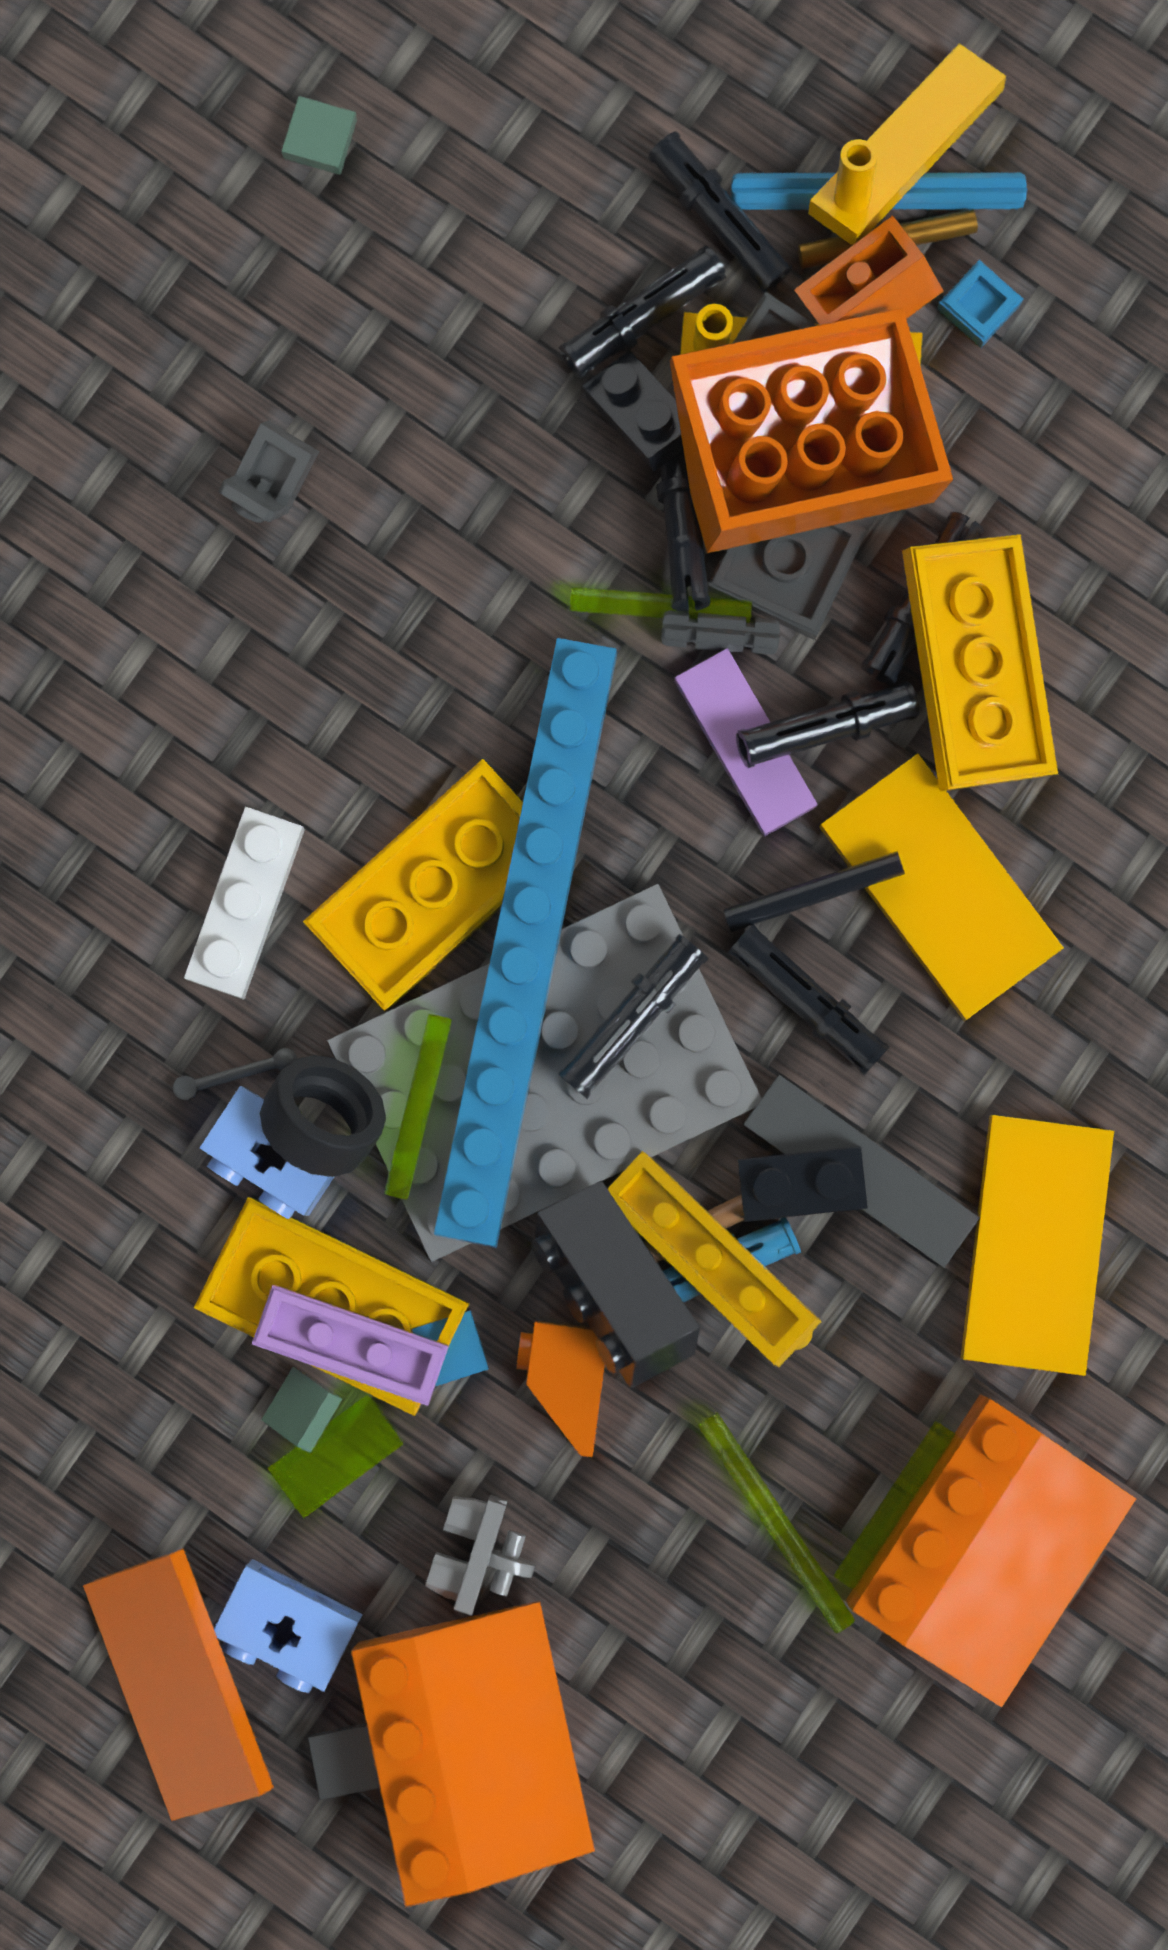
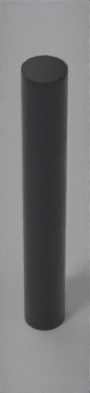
[724,851,905,932]

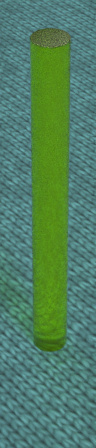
[697,1412,855,1634]

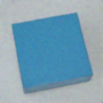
[937,260,1023,348]
[412,1310,489,1386]

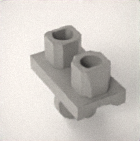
[425,1495,536,1615]

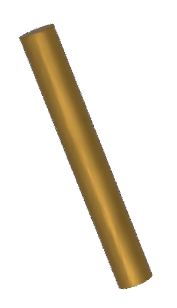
[798,209,978,269]

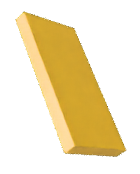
[902,534,1058,792]
[819,754,1064,1021]
[303,759,523,1012]
[960,1115,1114,1376]
[194,1197,470,1416]

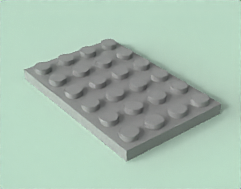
[327,884,762,1262]

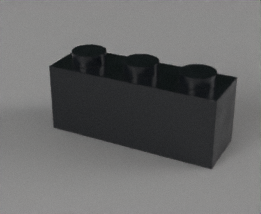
[532,1180,700,1389]

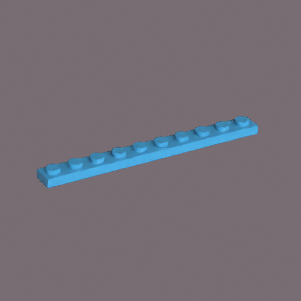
[434,638,617,1248]

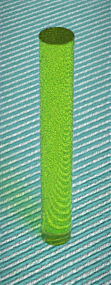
[570,587,752,623]
[384,1014,452,1200]
[833,1421,956,1590]

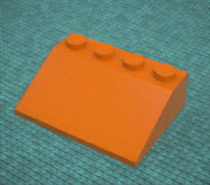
[670,308,953,553]
[845,1394,1136,1707]
[352,1601,595,1907]

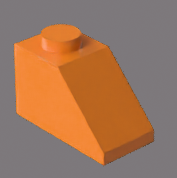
[794,215,944,325]
[516,1320,605,1457]

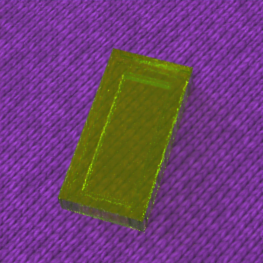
[267,1394,405,1519]

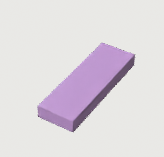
[674,648,818,837]
[252,1285,449,1406]

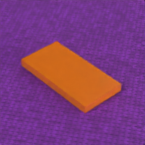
[83,1549,274,1821]

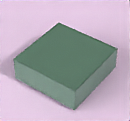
[282,96,357,175]
[261,1367,342,1453]

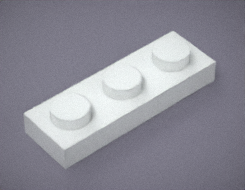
[184,807,305,1000]

